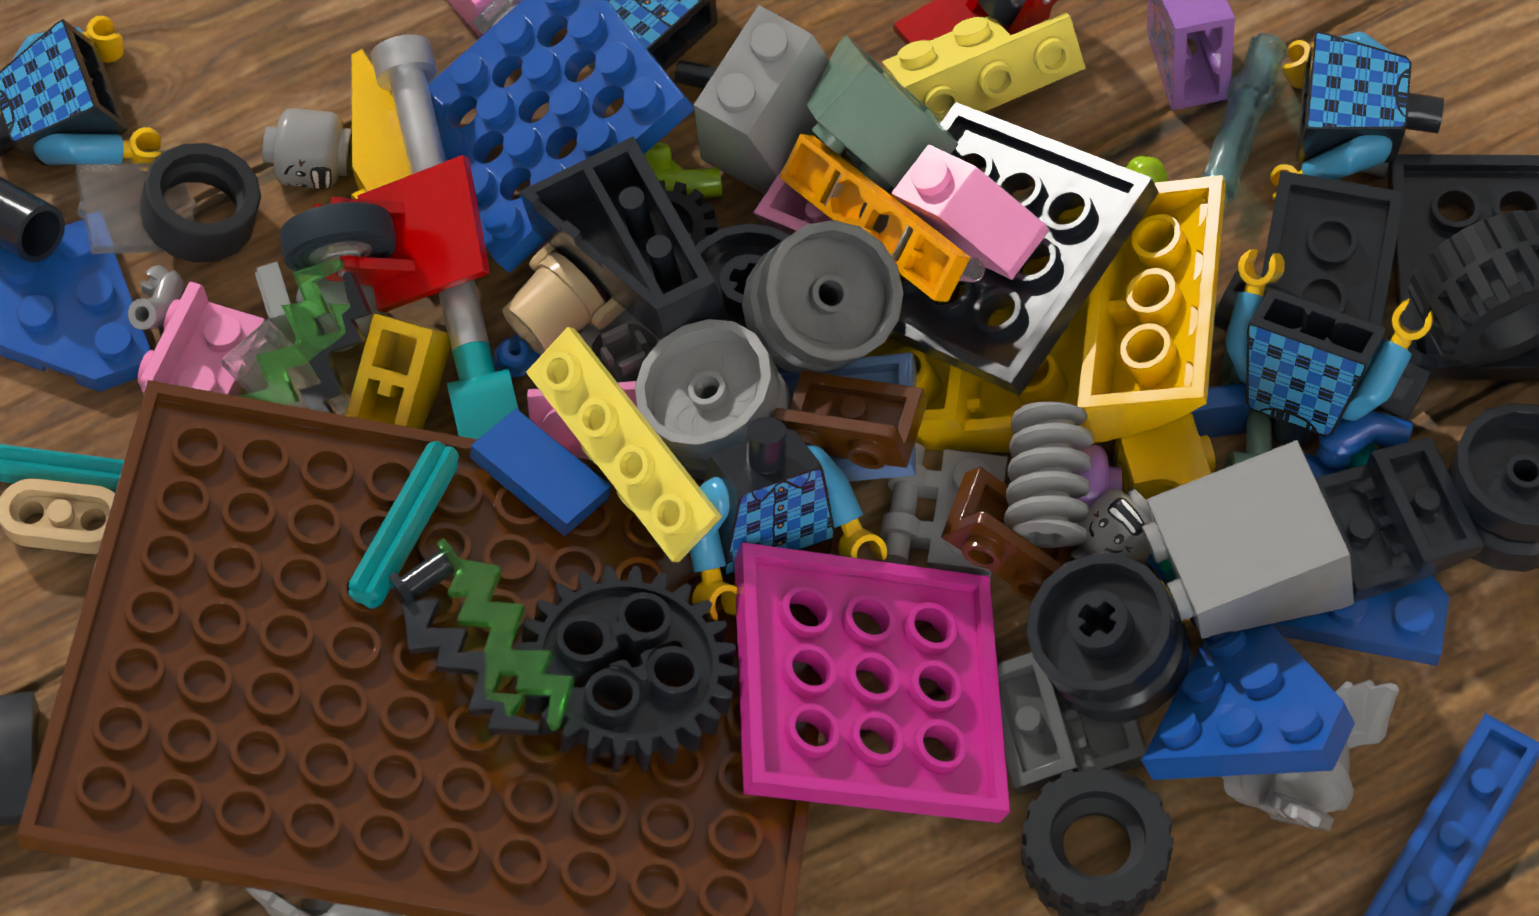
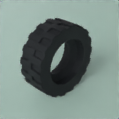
[1021,766,1174,916]

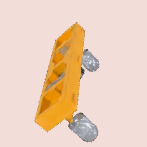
[779,134,985,302]

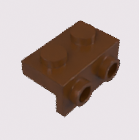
[772,370,928,469]
[941,466,1073,601]

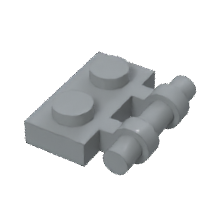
[880,443,1008,581]

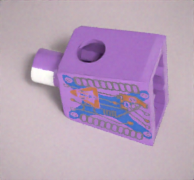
[1147,0,1235,110]

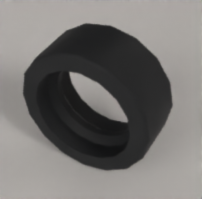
[139,143,261,263]

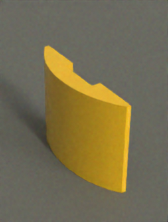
[863,175,1226,453]

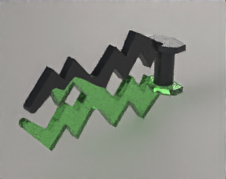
[240,259,373,414]
[388,538,574,736]

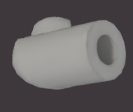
[128,265,185,330]

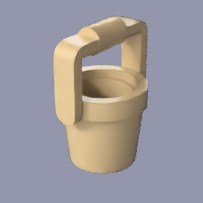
[503,243,625,355]

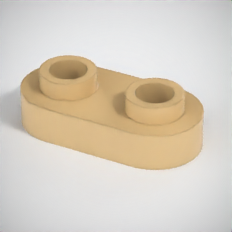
[0,479,115,554]

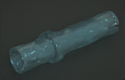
[1201,33,1288,203]

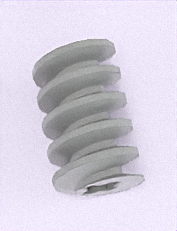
[1004,402,1093,548]

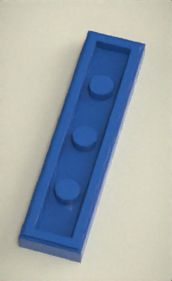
[1364,713,1539,916]

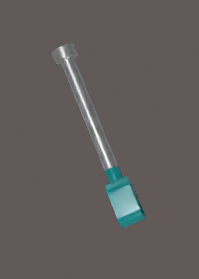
[371,35,518,439]

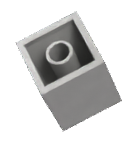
[693,5,848,195]
[1142,440,1354,638]

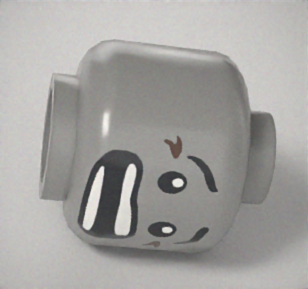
[262,108,352,189]
[1071,488,1153,566]

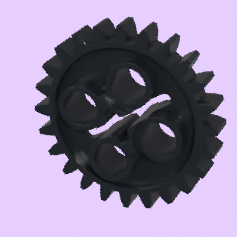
[516,566,738,771]

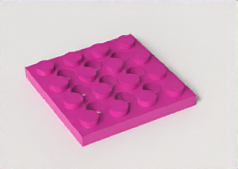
[734,543,1010,823]

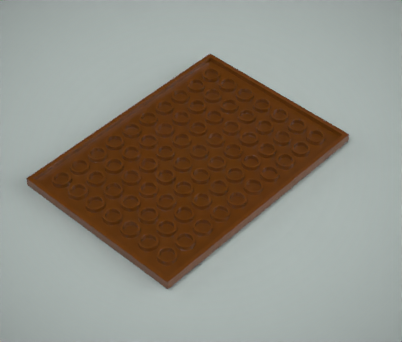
[17,380,844,916]

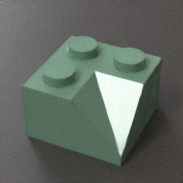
[807,35,959,192]

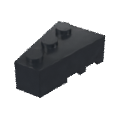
[519,136,726,340]

